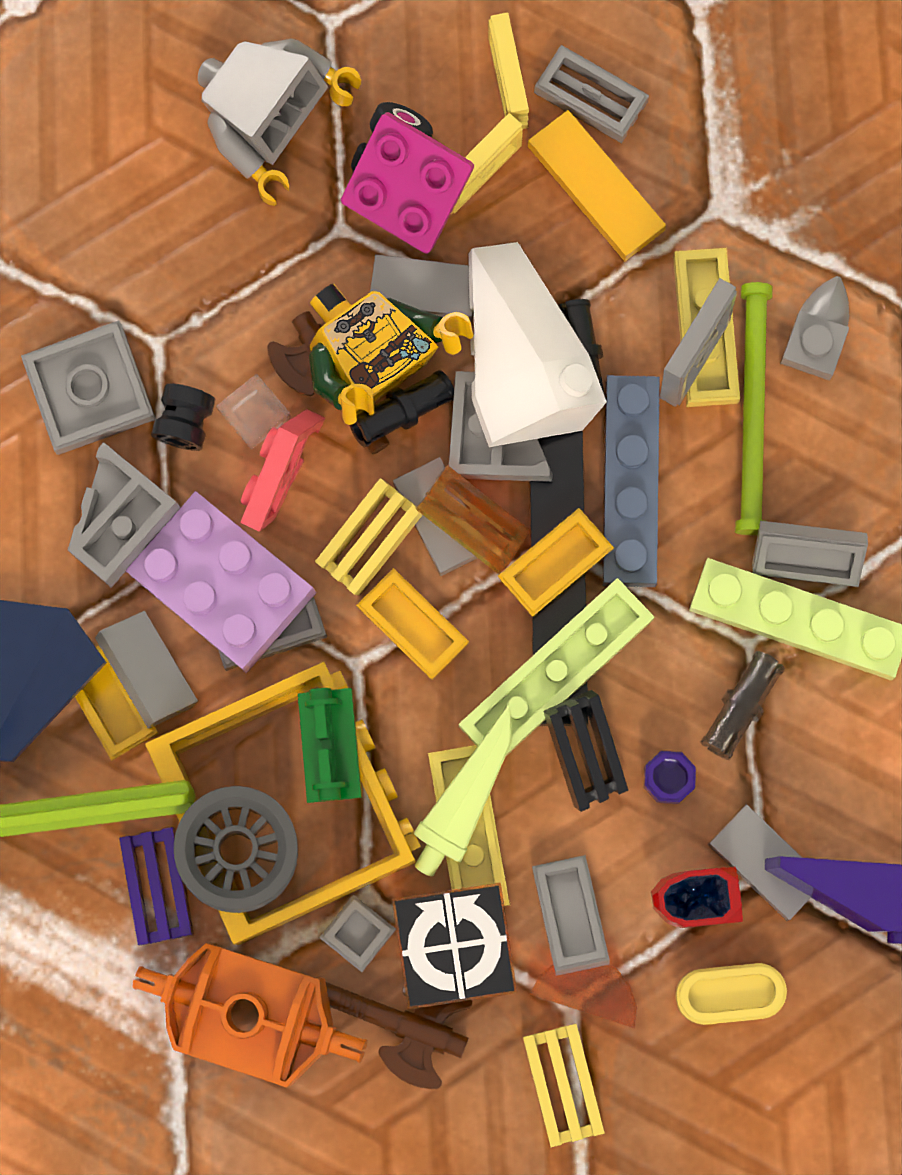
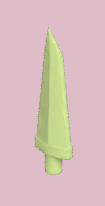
[414,703,512,876]

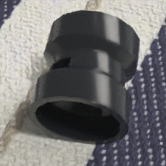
[151,383,216,451]

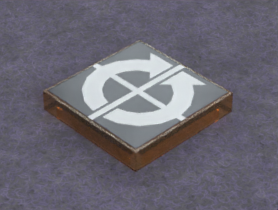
[392,882,517,1009]

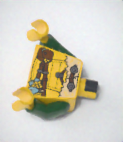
[309,284,474,425]

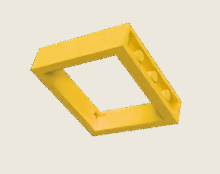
[145,662,421,945]

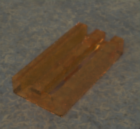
[415,465,531,574]

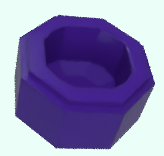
[643,751,696,804]

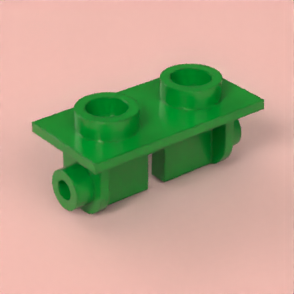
[298,688,362,803]

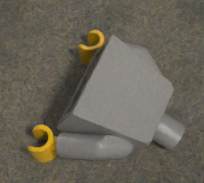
[198,38,361,206]

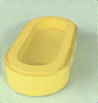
[675,963,787,1025]

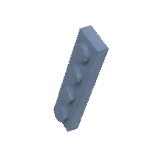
[602,375,660,587]

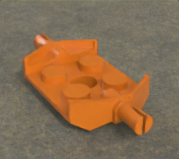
[133,942,367,1087]

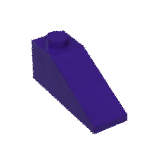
[765,856,902,945]

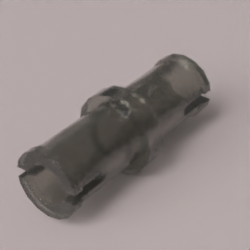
[700,651,785,760]

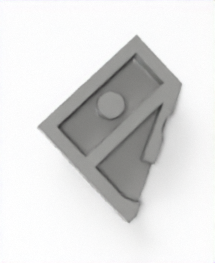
[448,371,553,482]
[68,442,181,588]

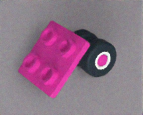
[341,102,474,253]

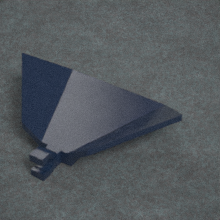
[0,600,107,762]

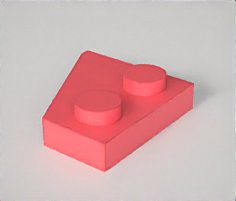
[240,409,325,532]

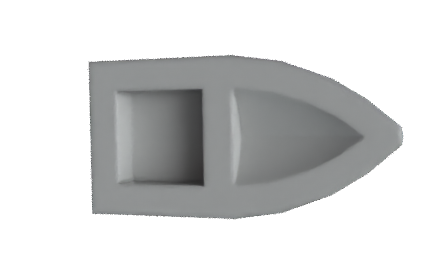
[780,276,849,381]

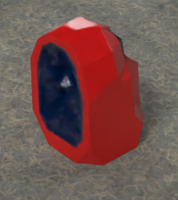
[651,866,743,928]

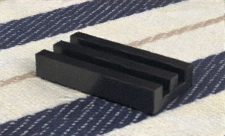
[543,690,628,812]

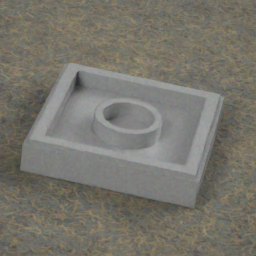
[660,278,737,407]
[21,320,156,455]

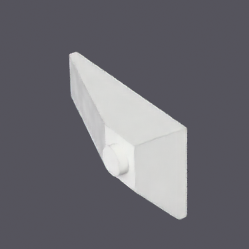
[468,242,607,447]

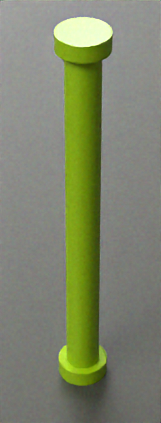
[735,282,773,536]

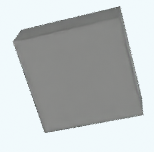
[319,895,396,972]

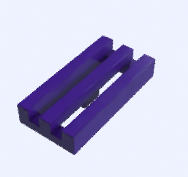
[119,827,194,946]

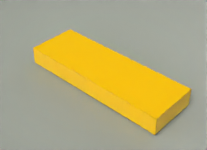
[528,110,666,262]

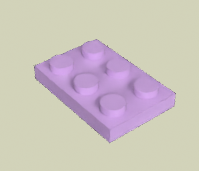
[125,491,317,674]

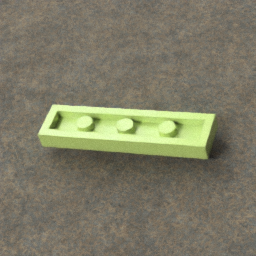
[689,558,902,681]
[458,578,655,756]

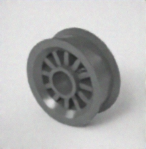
[174,786,298,913]

